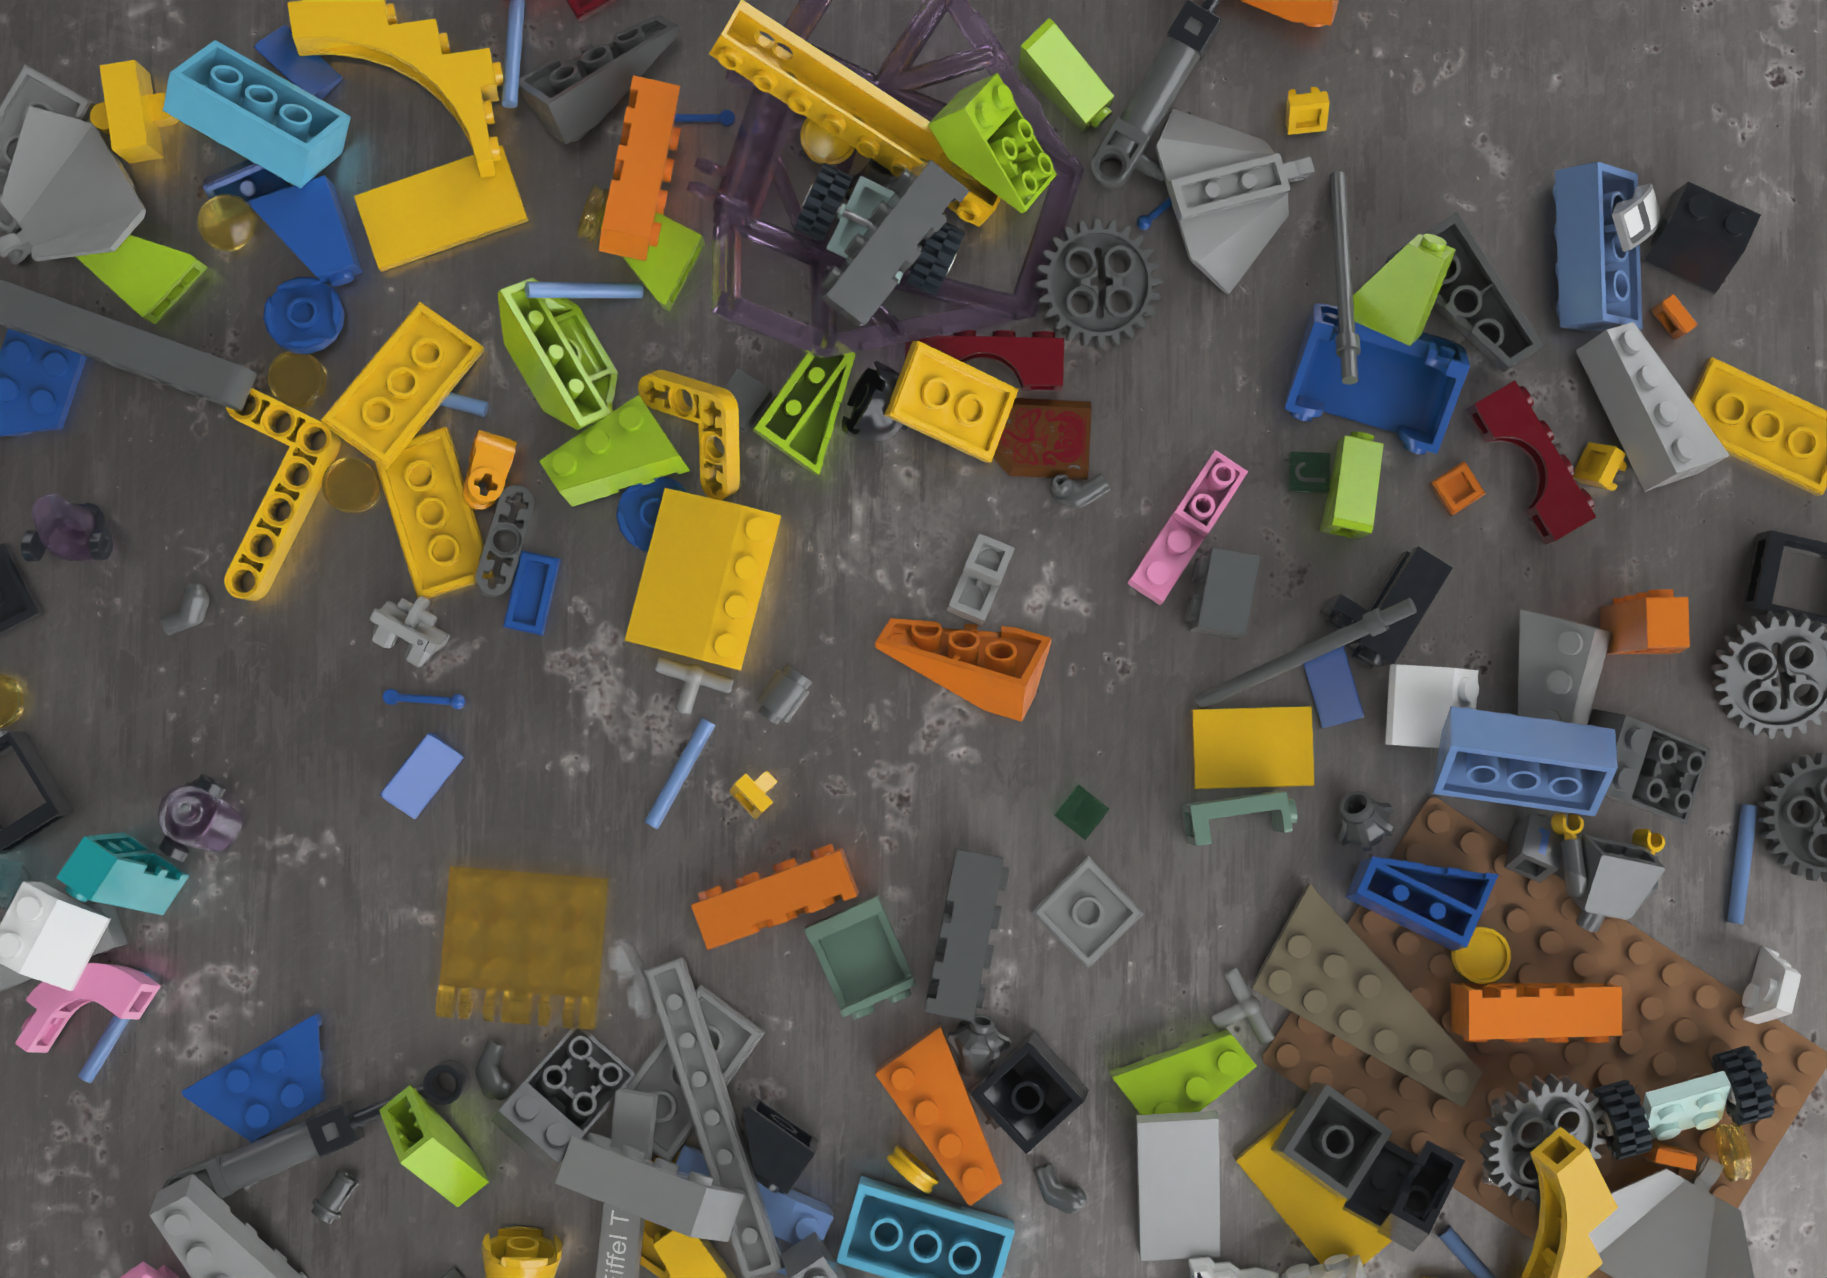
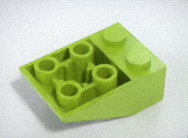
[928,72,1057,213]

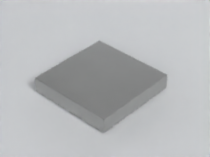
[1031,856,1144,969]

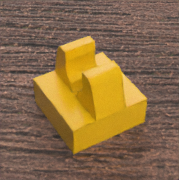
[1285,87,1330,135]
[1572,442,1627,491]
[728,771,778,820]

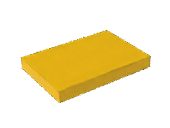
[884,341,1019,462]
[1191,706,1315,789]

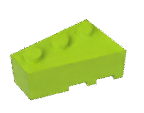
[751,331,856,476]
[539,394,690,507]
[1108,1029,1257,1115]

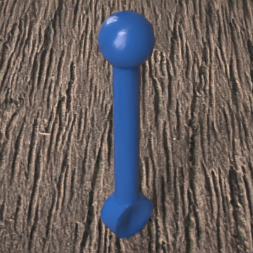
[675,110,735,127]
[1136,197,1172,230]
[383,689,465,709]

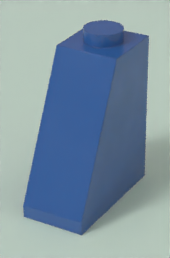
[250,175,363,286]

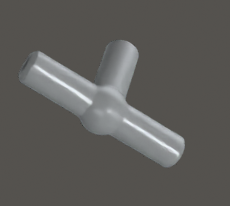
[655,657,734,714]
[1211,968,1274,1045]

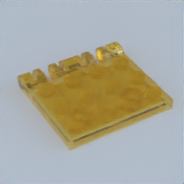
[436,866,610,1030]

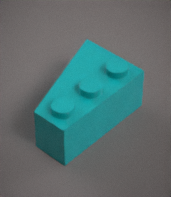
[56,832,189,915]

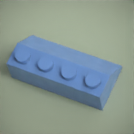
[1553,162,1643,331]
[1433,706,1618,816]

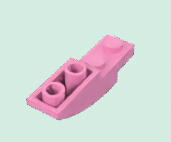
[1127,450,1248,605]

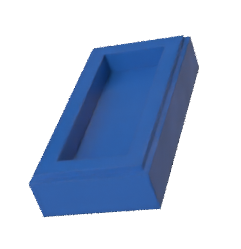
[503,550,561,636]

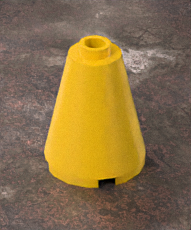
[481,1226,563,1278]

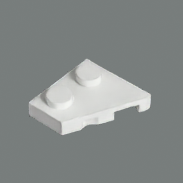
[1742,946,1801,1024]

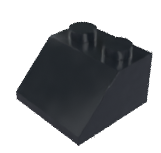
[1642,181,1761,295]
[971,1032,1089,1154]
[744,1095,819,1194]

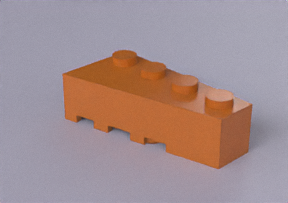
[599,75,681,261]

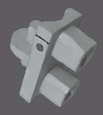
[369,596,450,667]

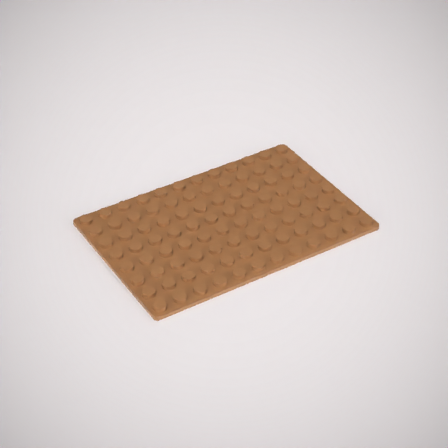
[1262,797,1827,1278]

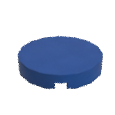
[263,277,345,354]
[616,476,688,552]

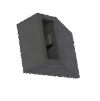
[1588,709,1710,824]
[491,1022,636,1174]

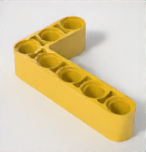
[224,388,341,601]

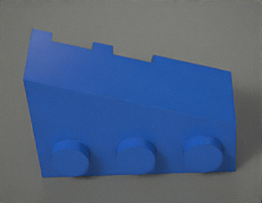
[1345,857,1499,951]

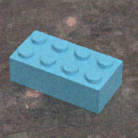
[163,40,351,188]
[836,1175,1015,1278]

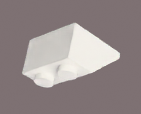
[1385,664,1479,749]
[0,881,111,991]

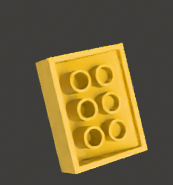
[624,488,781,671]

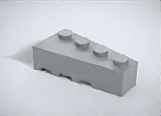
[1576,322,1730,492]
[1517,609,1612,725]
[555,1133,744,1242]
[149,1174,308,1278]

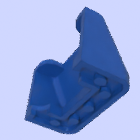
[1284,303,1470,455]

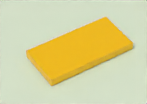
[354,145,529,272]
[321,302,484,470]
[1689,357,1827,496]
[375,427,496,599]
[1234,1108,1392,1265]

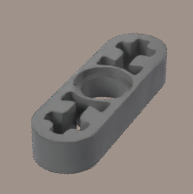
[474,485,535,598]

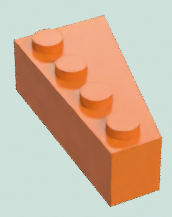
[1599,589,1690,654]
[691,843,859,950]
[1451,982,1622,1043]
[875,1022,1002,1207]

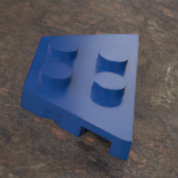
[0,328,87,437]
[181,1013,325,1143]

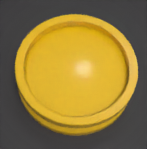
[800,118,855,165]
[1451,926,1511,984]
[886,1144,940,1194]

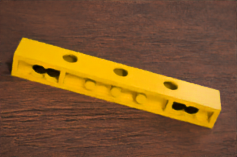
[709,0,1001,227]

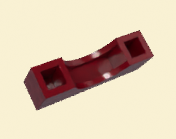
[905,329,1064,391]
[1465,380,1596,544]

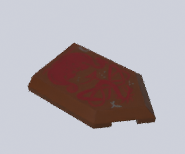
[993,398,1092,480]

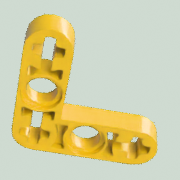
[638,369,740,500]

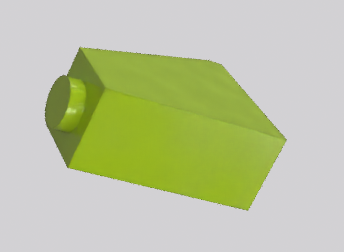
[1018,18,1114,134]
[598,201,705,312]
[1353,234,1456,346]
[75,235,208,325]
[1319,431,1384,540]
[379,1085,489,1207]

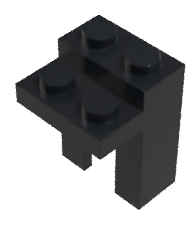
[1320,546,1453,669]
[1342,1140,1465,1252]

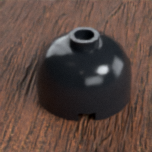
[842,361,909,443]

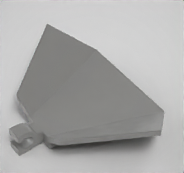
[0,105,146,266]
[1155,108,1315,295]
[1588,1156,1754,1278]

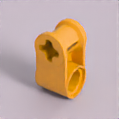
[462,429,517,510]

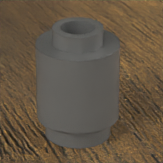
[756,664,812,725]

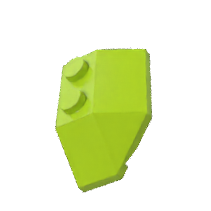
[497,277,618,430]

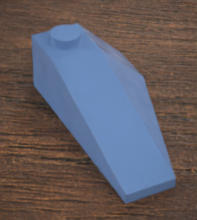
[675,1144,834,1276]

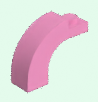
[15,963,161,1053]

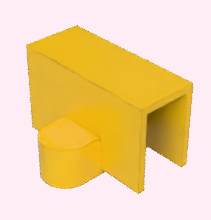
[90,60,180,164]

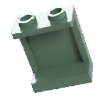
[1182,790,1298,846]
[804,894,916,1020]

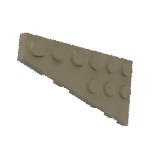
[1250,883,1483,1108]

